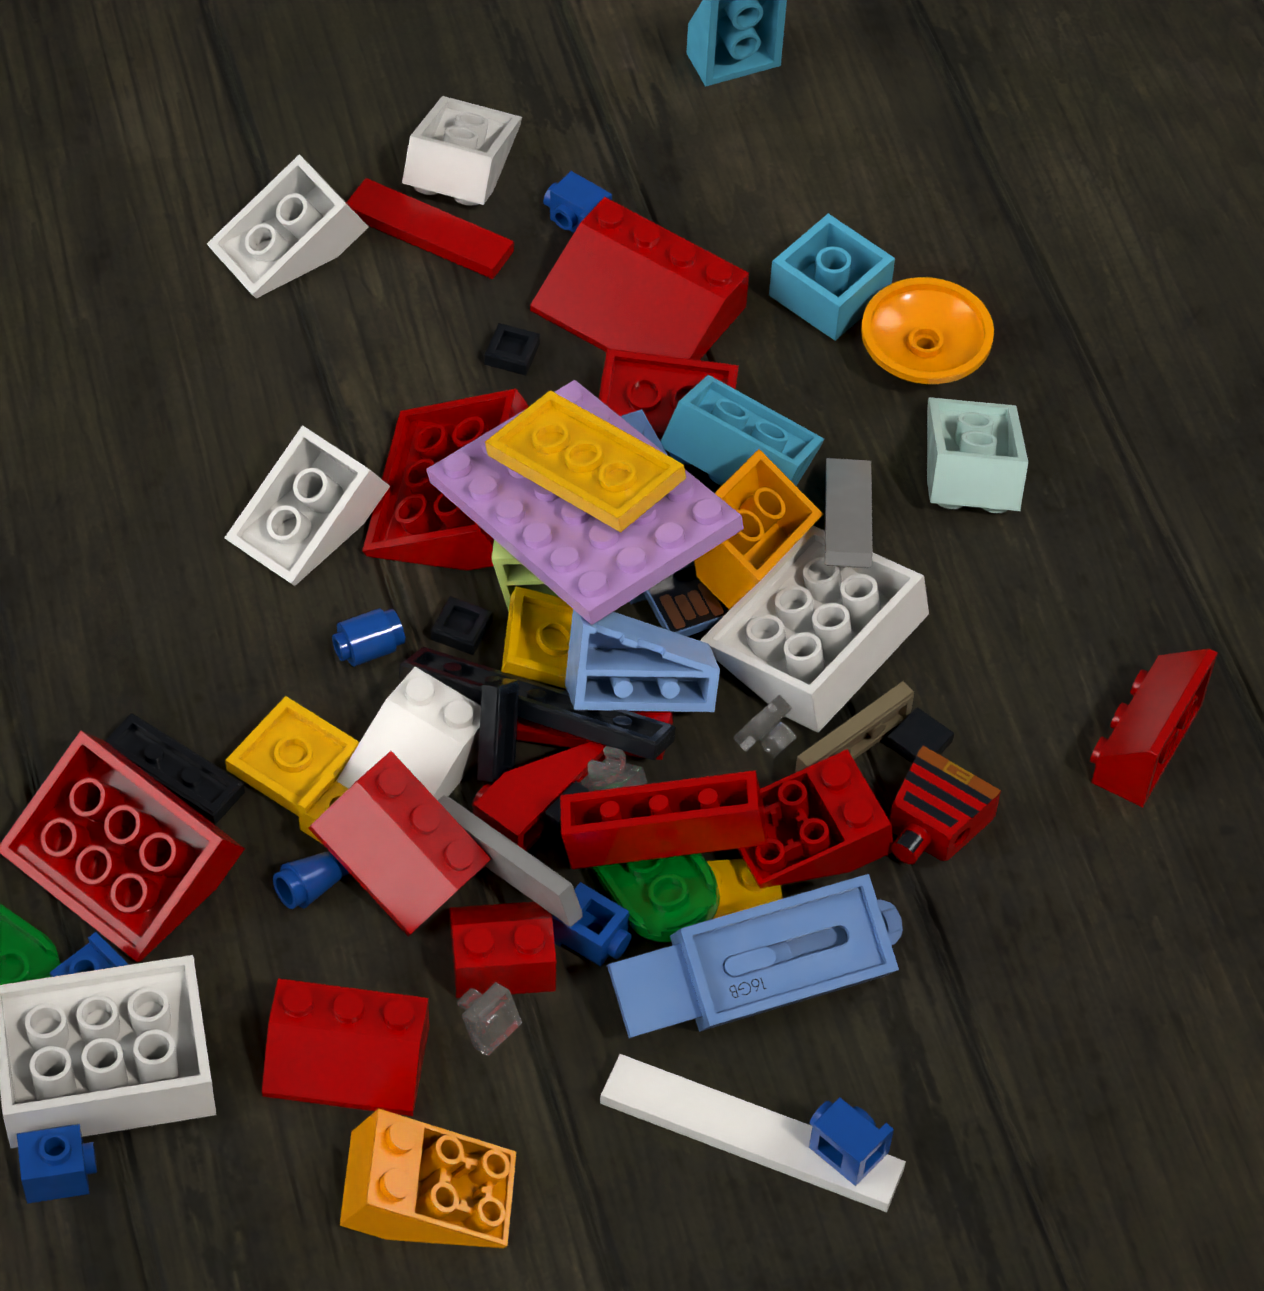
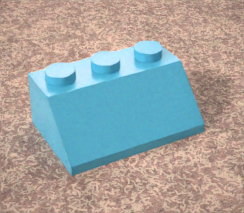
[660,375,824,486]

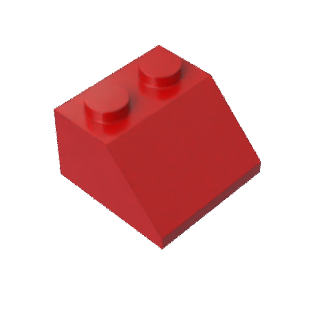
[449,902,556,998]

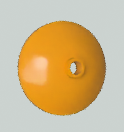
[861,277,994,384]

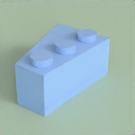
[565,609,720,712]

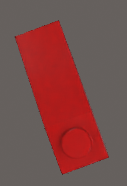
[472,741,611,851]

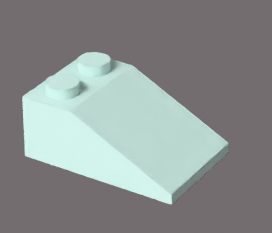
[927,397,1028,513]

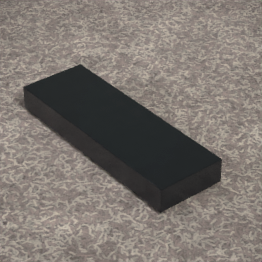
[105,713,245,825]

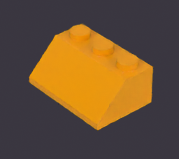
[694,449,823,610]

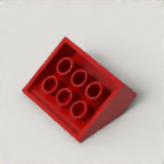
[530,197,749,360]
[362,388,529,571]
[0,731,245,962]

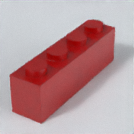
[560,770,767,869]

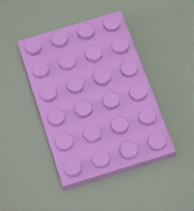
[427,380,744,625]

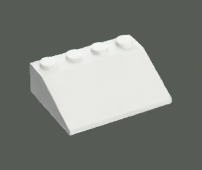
[700,526,929,733]
[0,955,217,1148]

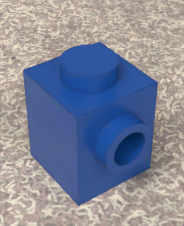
[17,1124,97,1204]

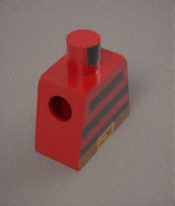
[890,745,1001,864]

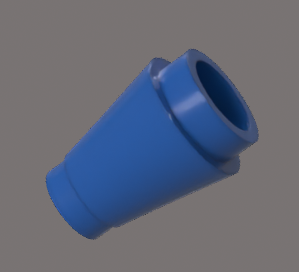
[273,851,349,909]

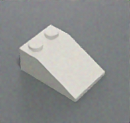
[402,96,522,206]
[207,154,369,299]
[225,425,390,586]
[336,667,481,800]

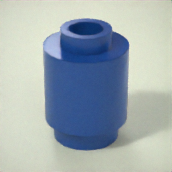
[332,608,405,667]

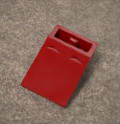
[737,749,893,889]

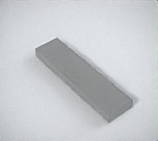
[825,458,873,568]
[438,795,583,927]

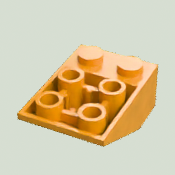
[340,1108,516,1248]

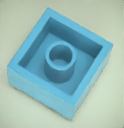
[769,213,895,341]

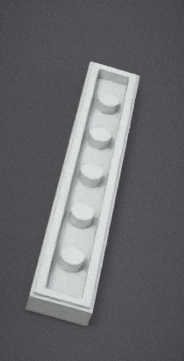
[600,1054,906,1212]

